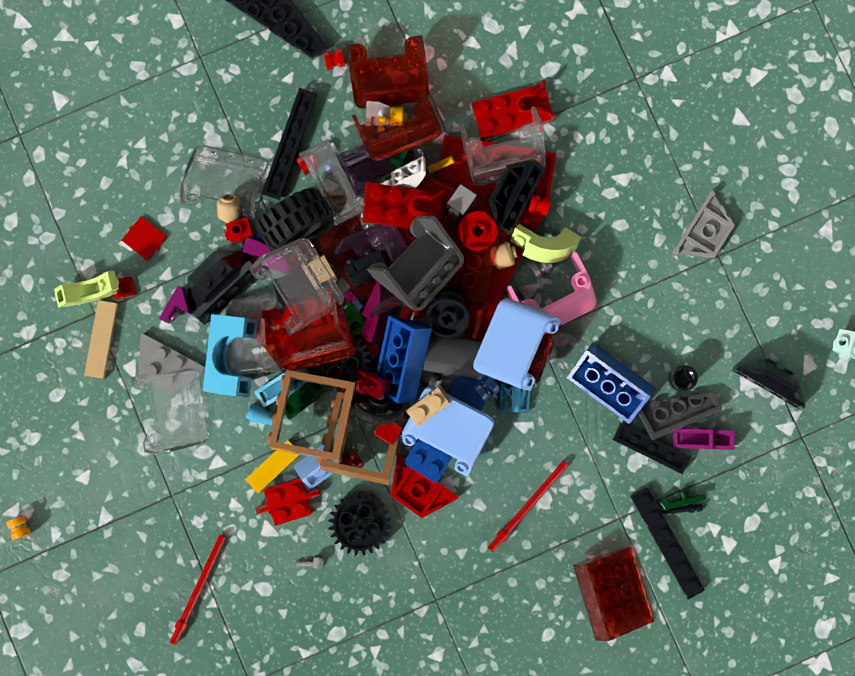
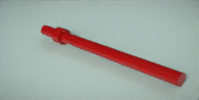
[487,460,569,552]
[170,534,226,645]

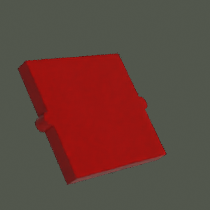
[121,216,167,261]

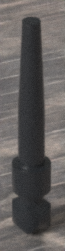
[661,504,704,514]

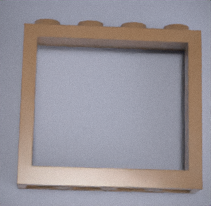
[267,370,356,462]
[317,392,406,485]

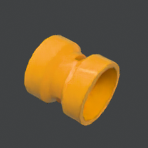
[6,515,31,540]

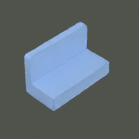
[294,445,338,490]

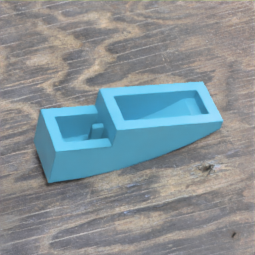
[254,361,314,408]

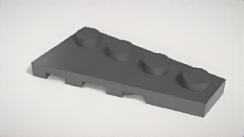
[638,392,722,440]

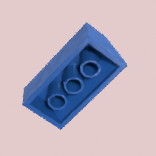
[376,315,432,403]
[567,342,656,424]

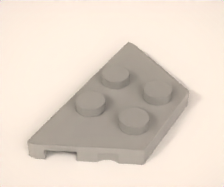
[672,191,735,258]
[139,333,205,393]

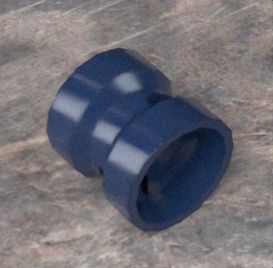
[473,376,501,402]

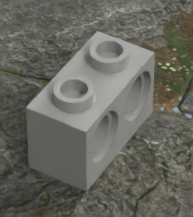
[447,184,477,221]

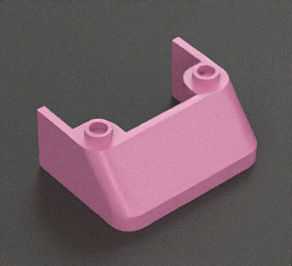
[505,252,597,334]

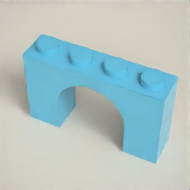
[203,314,258,397]

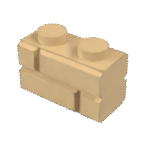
[406,385,452,426]

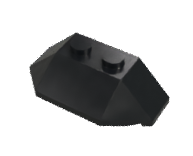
[489,159,546,236]
[187,251,255,312]
[731,359,806,409]

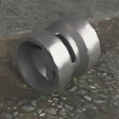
[528,261,553,280]

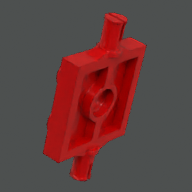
[255,477,320,526]

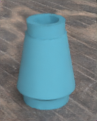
[245,404,273,426]

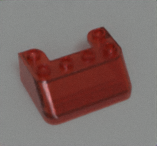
[347,35,429,109]

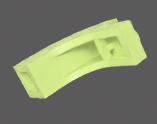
[510,224,582,263]
[54,271,119,308]

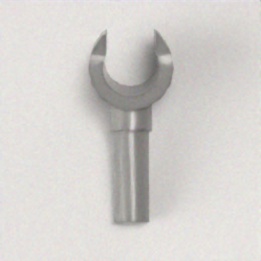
[296,556,325,569]

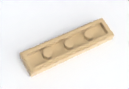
[84,300,118,379]

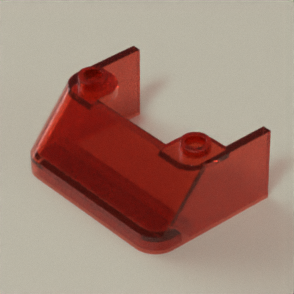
[260,298,355,372]

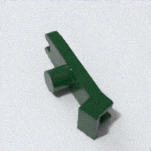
[385,142,410,181]
[657,490,706,511]

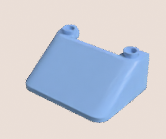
[473,299,562,391]
[398,386,494,477]

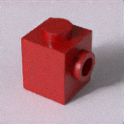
[224,217,255,245]

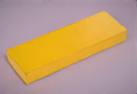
[245,440,299,493]

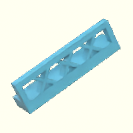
[499,363,532,413]

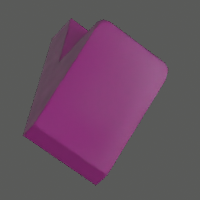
[159,285,192,324]

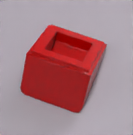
[113,276,136,300]
[374,423,403,446]

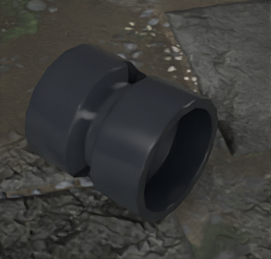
[668,365,698,391]

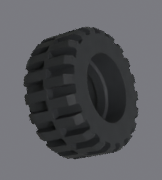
[256,187,333,253]

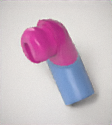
[342,290,365,314]

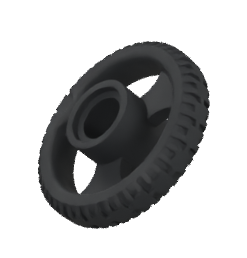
[352,393,403,425]

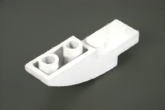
[381,156,426,189]

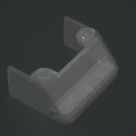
[460,106,546,186]

